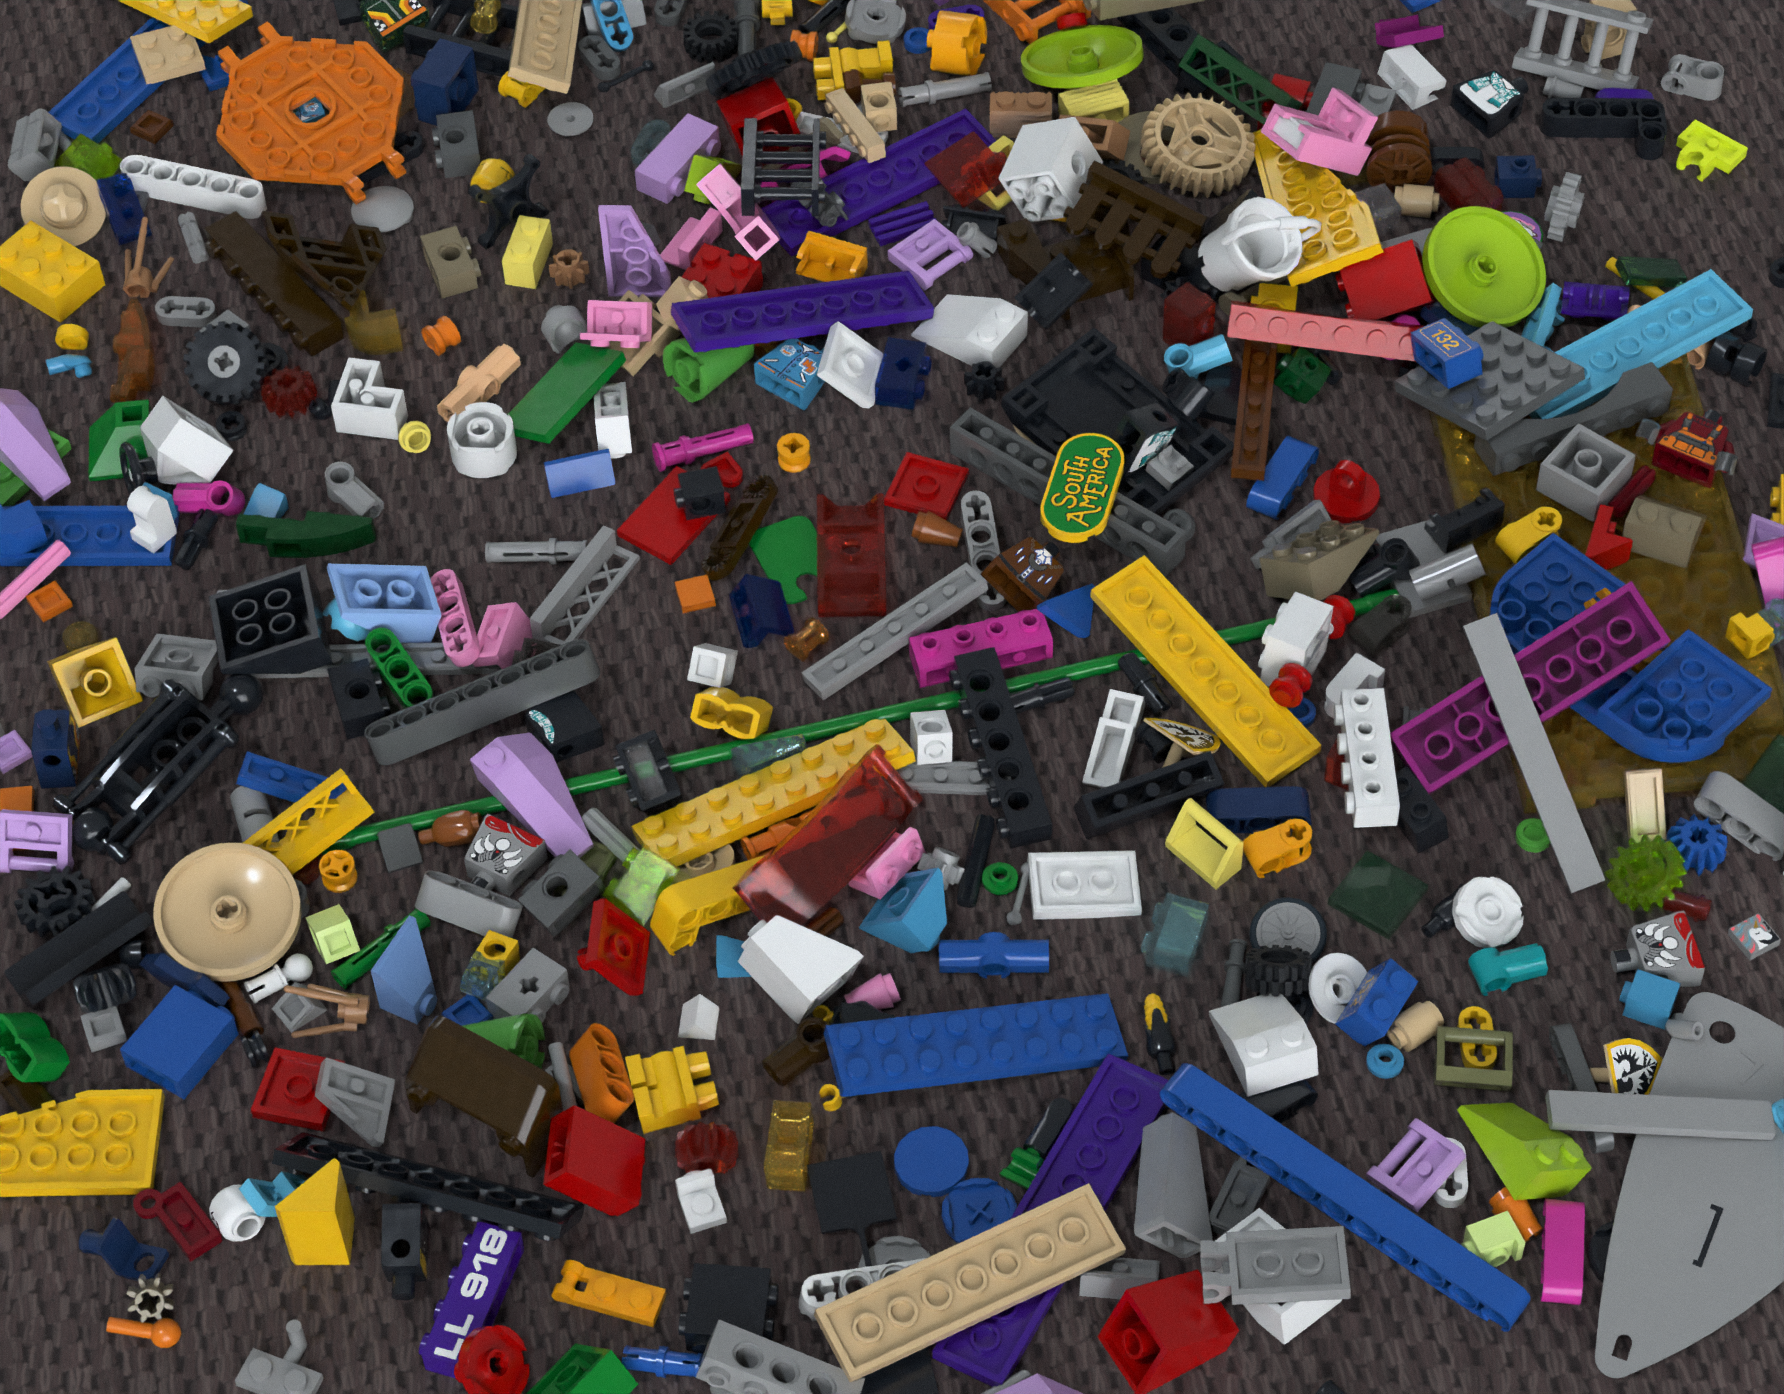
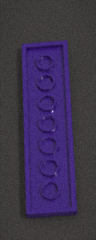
[761,108,997,257]
[671,271,934,353]

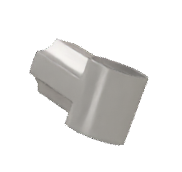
[325,462,384,519]

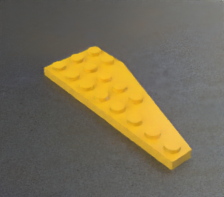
[1253,129,1384,287]
[0,1089,165,1197]

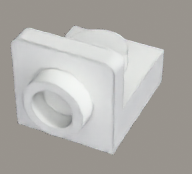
[675,1169,727,1234]

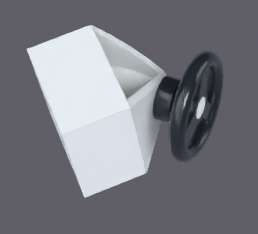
[119,396,233,496]

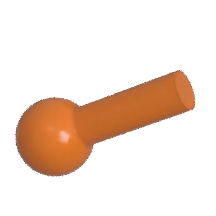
[106,1317,181,1348]

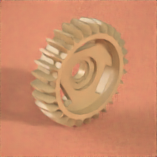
[1140,92,1256,198]

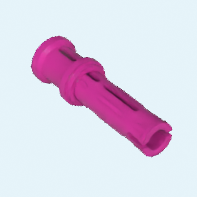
[652,423,754,472]

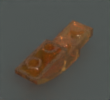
[110,298,155,403]

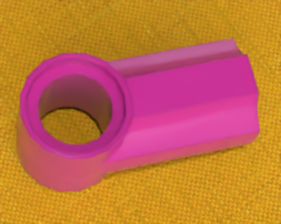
[173,480,245,516]

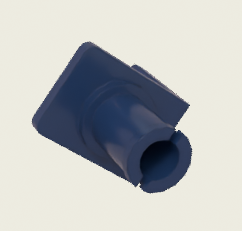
[78,1218,169,1281]

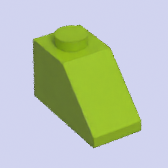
[684,154,742,204]

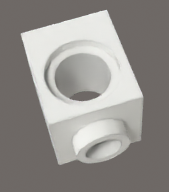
[687,643,738,688]
[910,710,952,765]

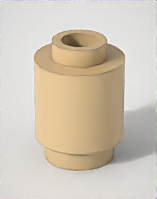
[1393,184,1440,218]
[1387,1001,1444,1052]

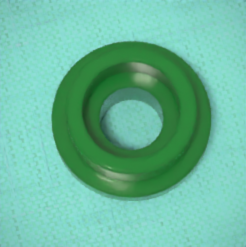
[982,862,1018,895]

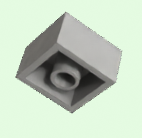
[1536,423,1636,522]

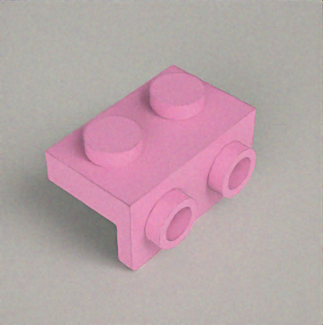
[580,300,652,348]
[845,827,926,900]

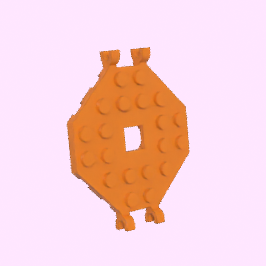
[216,21,406,205]

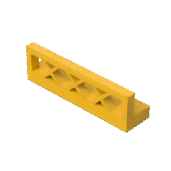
[243,768,375,875]

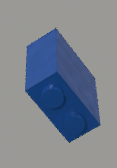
[120,985,239,1099]

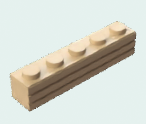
[824,88,886,163]

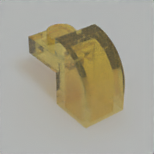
[344,290,403,355]

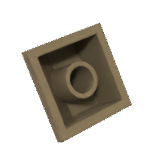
[1622,495,1707,568]

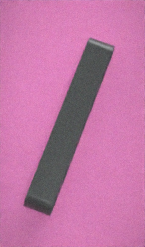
[364,639,600,765]

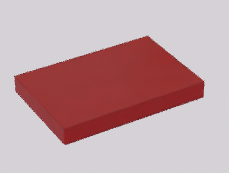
[617,466,731,565]

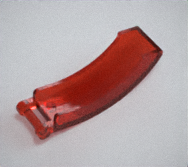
[733,744,923,925]

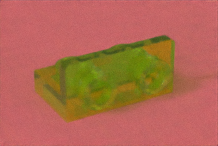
[602,843,680,926]

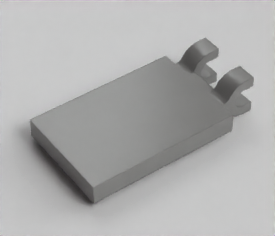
[1200,1226,1351,1305]

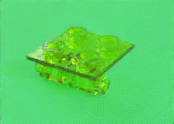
[54,133,123,188]

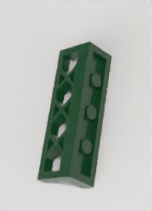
[1178,34,1303,125]

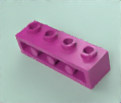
[909,609,1053,688]

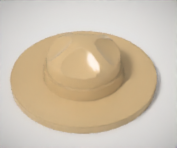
[21,167,107,246]

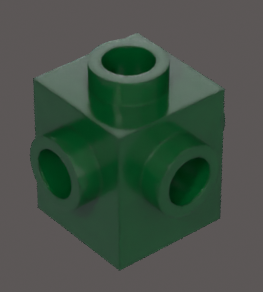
[1274,347,1332,404]

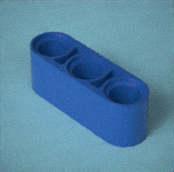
[1246,435,1319,521]

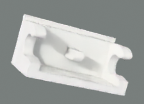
[1377,44,1447,110]

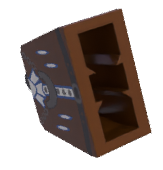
[981,537,1064,612]

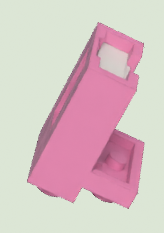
[1261,88,1378,176]

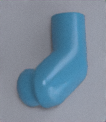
[46,354,92,378]

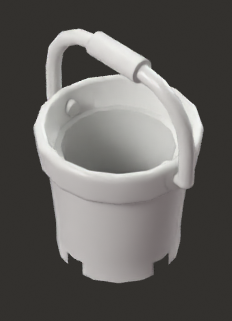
[1198,197,1321,292]

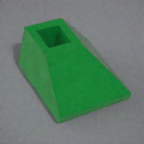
[88,399,152,481]

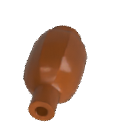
[418,810,483,847]

